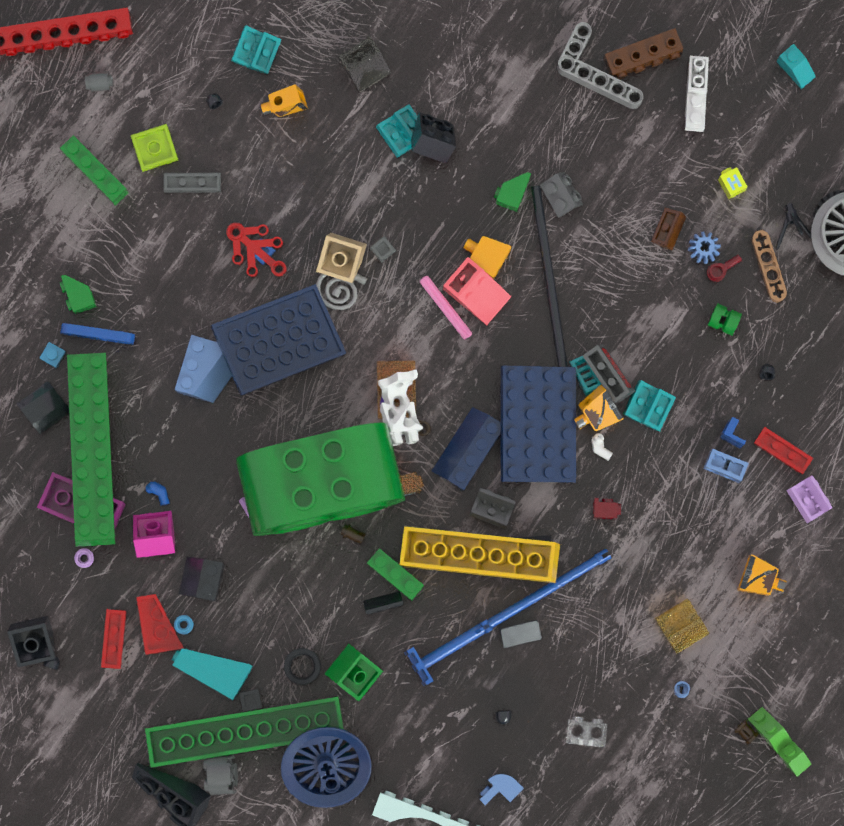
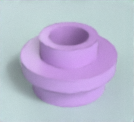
[74,549,94,568]

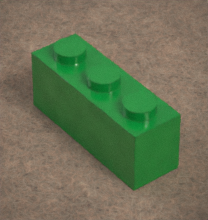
[367,548,424,601]

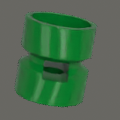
[707,303,742,336]

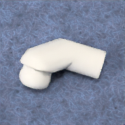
[591,433,613,461]

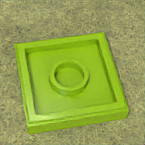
[130,124,178,172]

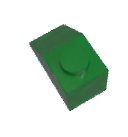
[494,172,531,212]

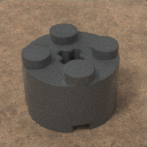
[203,755,238,795]

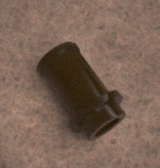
[340,524,366,545]

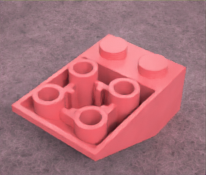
[443,257,511,326]

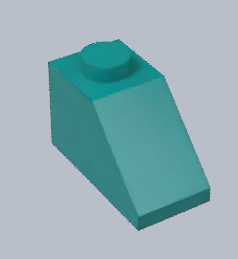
[776,44,816,89]

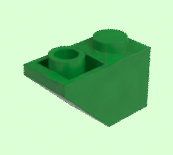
[60,275,97,315]

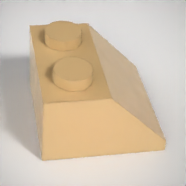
[316,233,367,283]

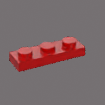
[753,427,813,475]
[101,609,127,669]

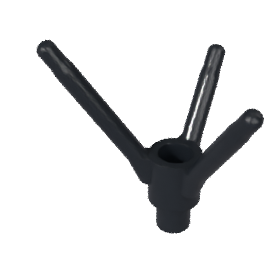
[775,203,812,250]

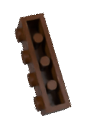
[604,28,684,79]

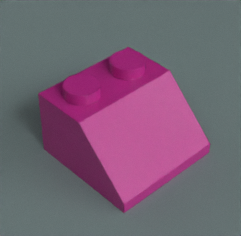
[133,511,175,558]

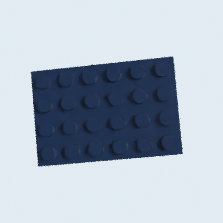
[210,284,346,396]
[501,366,576,483]

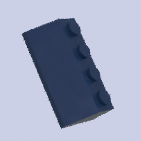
[431,407,501,492]

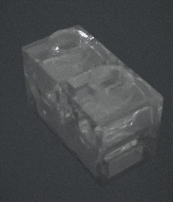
[565,716,607,747]

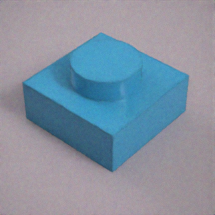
[40,342,66,368]

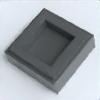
[369,236,396,263]

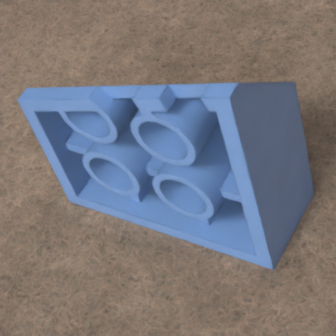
[175,335,232,403]

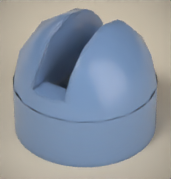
[674,681,690,698]

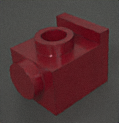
[593,498,621,520]

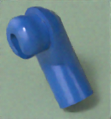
[145,481,170,506]

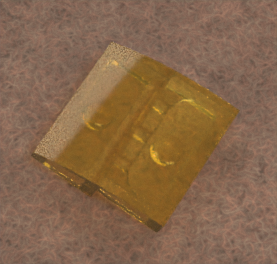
[655,598,710,654]

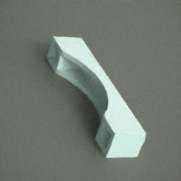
[372,790,480,826]

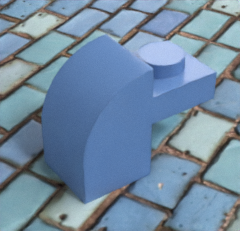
[480,774,524,805]

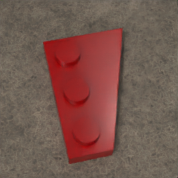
[136,594,184,655]

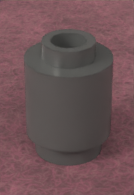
[85,71,113,91]

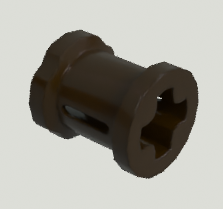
[733,719,759,745]

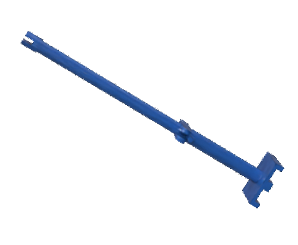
[404,549,611,686]

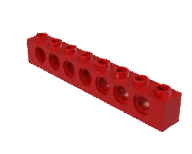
[0,8,133,56]

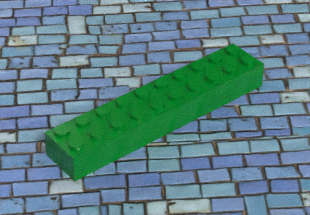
[67,353,115,547]
[145,697,344,768]

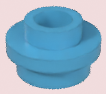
[174,615,194,634]

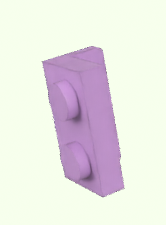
[787,475,832,523]

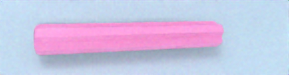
[420,276,472,340]

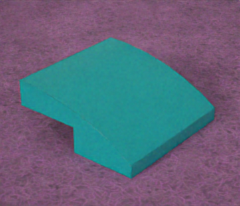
[231,25,281,74]
[376,104,417,158]
[623,380,676,432]

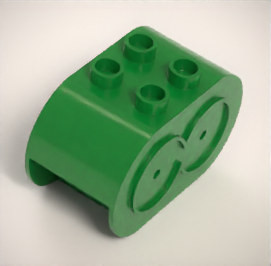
[236,422,405,536]

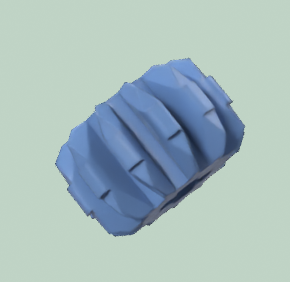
[688,231,721,264]

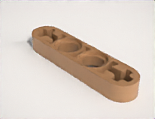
[751,230,787,303]

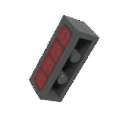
[583,344,635,403]

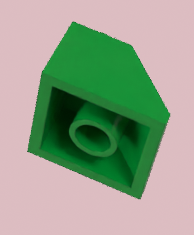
[325,644,383,701]

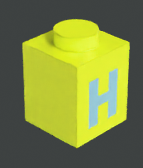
[718,167,747,199]

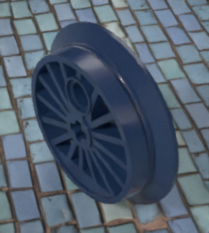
[281,727,371,808]

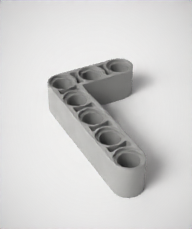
[557,22,643,109]

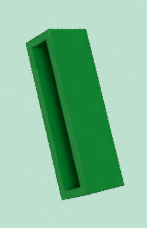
[60,135,129,206]

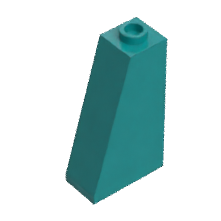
[172,648,254,700]

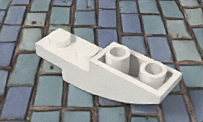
[685,56,709,132]

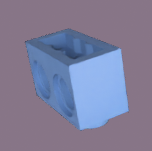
[703,449,749,483]

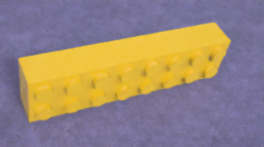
[400,526,560,583]

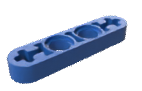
[60,323,135,345]

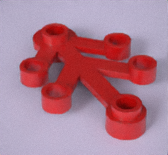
[226,223,287,277]

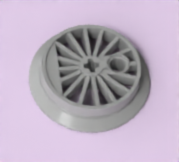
[811,192,844,276]

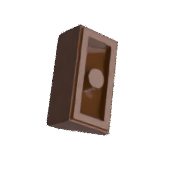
[651,208,686,251]

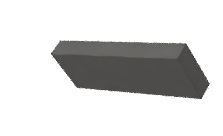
[164,173,221,193]

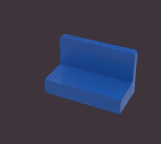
[720,417,746,448]

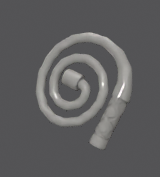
[316,273,367,310]

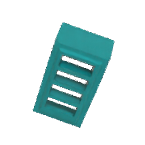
[569,356,603,397]

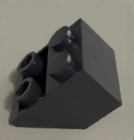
[411,112,456,163]

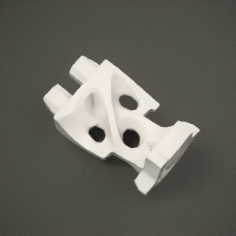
[378,370,423,446]

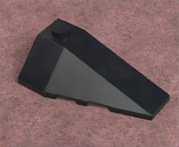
[132,763,211,826]

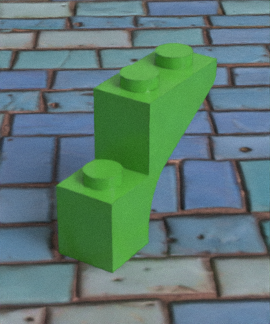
[748,707,812,776]

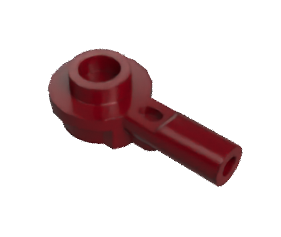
[707,255,742,282]

